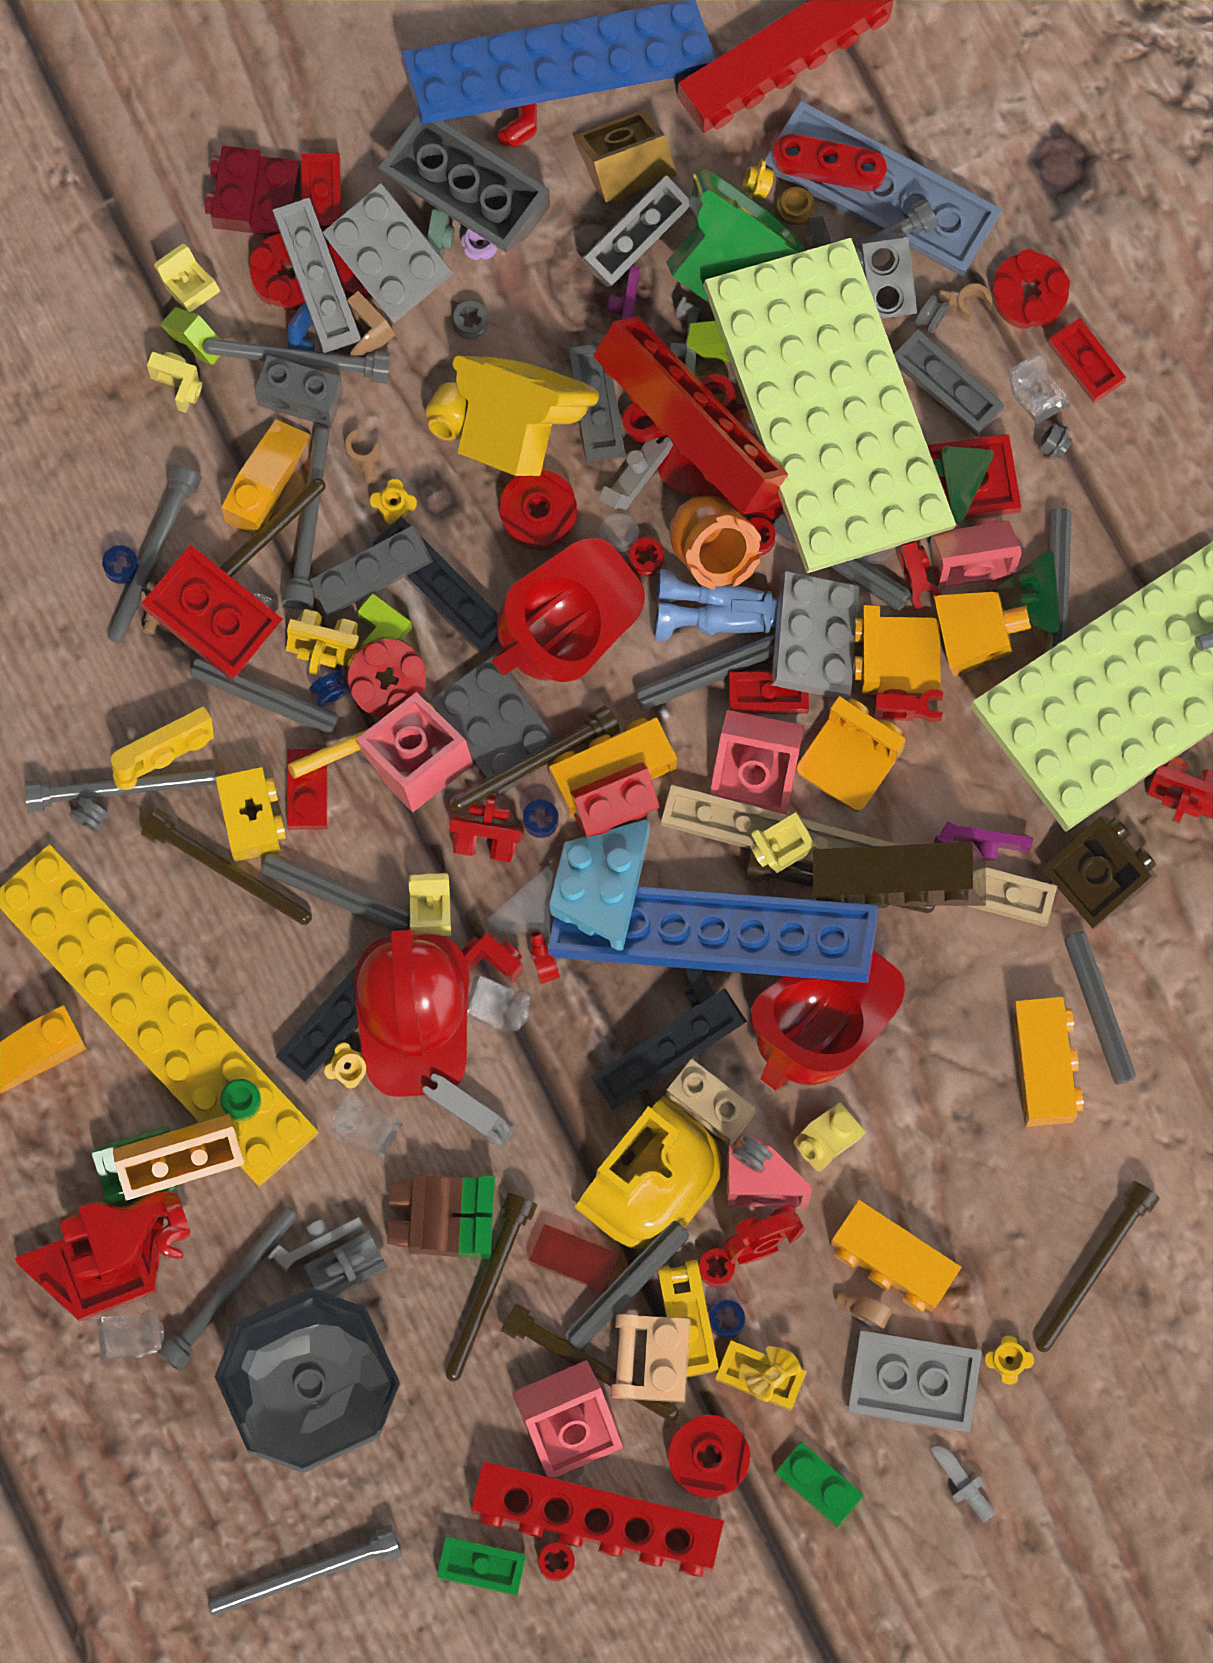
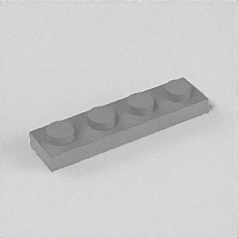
[273,198,360,353]

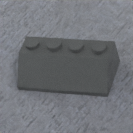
[378,114,550,252]

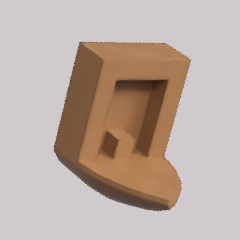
[347,291,395,356]

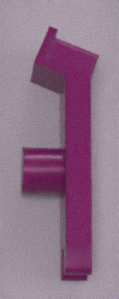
[608,266,640,320]
[933,821,1033,861]

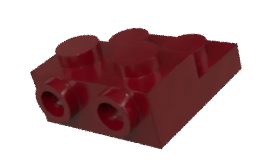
[205,145,300,236]

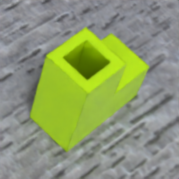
[160,307,221,365]
[687,321,731,363]
[357,593,412,646]

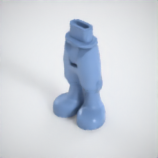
[654,569,778,642]

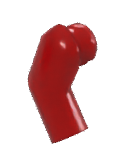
[497,103,537,147]

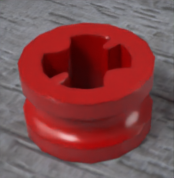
[749,517,776,557]
[629,537,664,576]
[699,1248,735,1287]
[538,1543,575,1581]

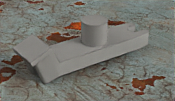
[671,297,702,375]
[598,437,673,510]
[422,1074,515,1149]
[268,1217,365,1273]

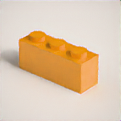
[549,717,677,818]
[1012,997,1083,1127]
[112,1114,244,1200]
[830,1200,962,1313]

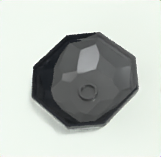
[215,1287,400,1474]

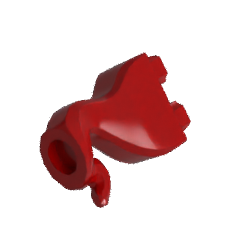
[59,1191,191,1281]

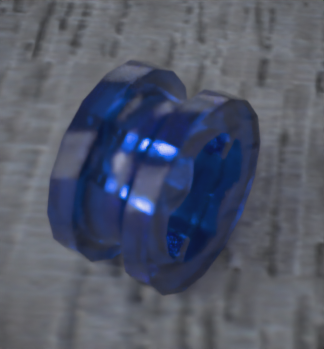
[102,545,139,584]
[309,671,349,707]
[523,799,559,839]
[709,1300,746,1339]

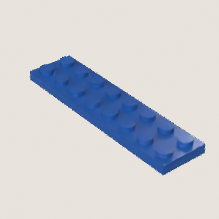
[401,0,716,124]
[548,887,879,983]

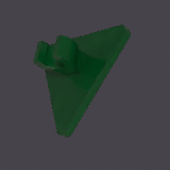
[934,446,994,524]
[991,551,1061,635]

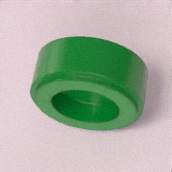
[220,1079,262,1121]

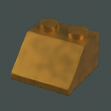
[573,109,677,203]

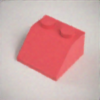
[929,518,1022,589]
[355,692,474,812]
[710,710,805,815]
[727,1139,811,1208]
[511,1360,623,1478]

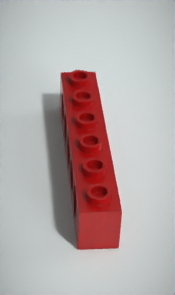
[471,1461,725,1577]

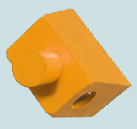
[934,592,1031,677]

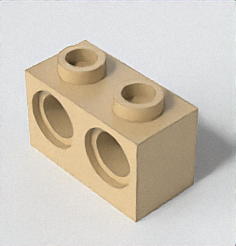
[666,1059,756,1148]

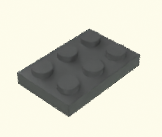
[429,656,557,797]

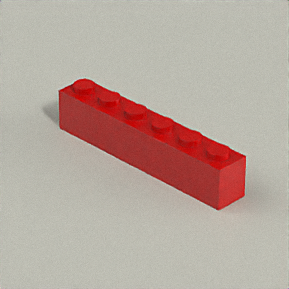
[678,0,893,133]
[593,317,789,515]

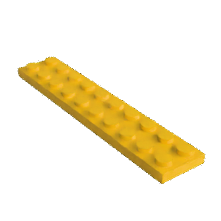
[0,844,319,1188]

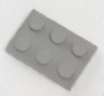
[322,183,454,323]
[771,571,859,700]
[847,1331,982,1433]

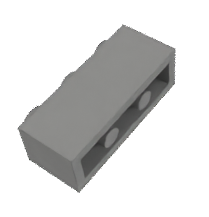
[579,175,690,288]

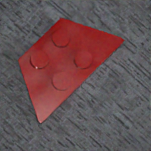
[15,1217,165,1322]

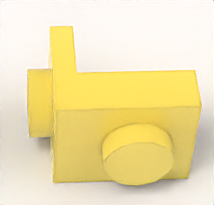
[154,244,220,312]
[147,351,202,413]
[751,812,818,873]
[409,873,451,936]
[793,1102,866,1172]

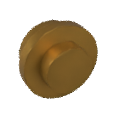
[777,187,815,225]

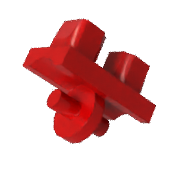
[1147,757,1213,823]
[449,795,524,862]

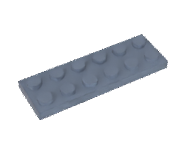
[765,101,1002,277]

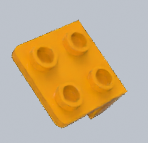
[854,605,941,695]
[796,696,906,812]

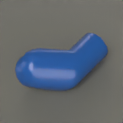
[288,302,315,351]

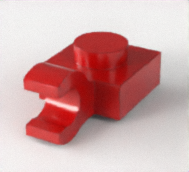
[895,541,941,609]
[874,689,944,722]

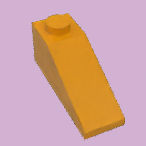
[221,419,311,535]
[0,1005,87,1094]

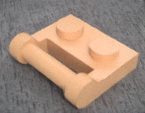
[611,1314,691,1402]

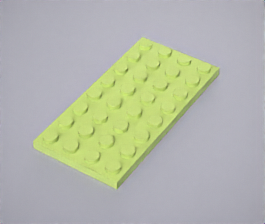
[703,238,956,573]
[970,542,1213,832]

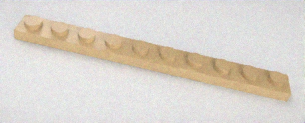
[661,785,1057,927]

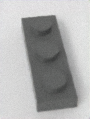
[894,330,1004,437]
[569,343,625,462]
[310,525,433,616]

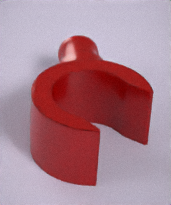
[529,930,560,985]

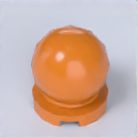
[670,494,761,589]

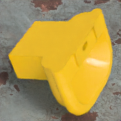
[453,356,600,476]
[574,1096,722,1249]

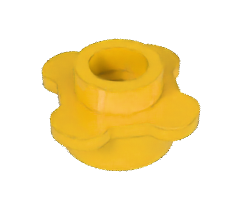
[742,159,774,199]
[370,479,417,525]
[323,1042,366,1088]
[985,1336,1034,1385]

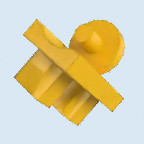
[286,609,359,675]

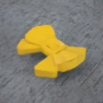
[739,1346,801,1402]

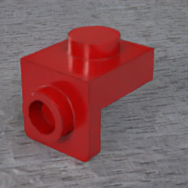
[462,933,523,984]

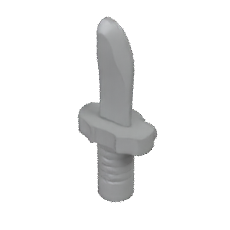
[931,1446,996,1523]

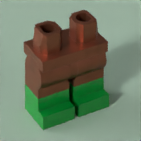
[387,1175,495,1260]

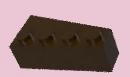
[813,841,986,908]

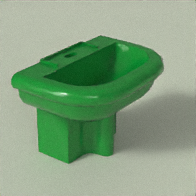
[666,169,804,303]

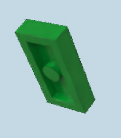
[774,1441,864,1528]
[437,1537,527,1597]

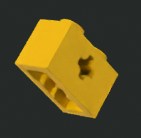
[215,767,286,862]

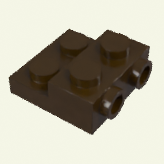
[1041,816,1158,929]

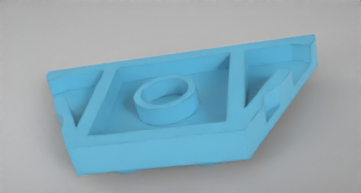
[549,820,650,950]

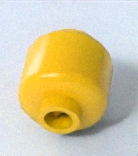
[425,382,468,441]

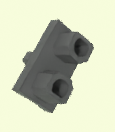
[304,1231,388,1296]

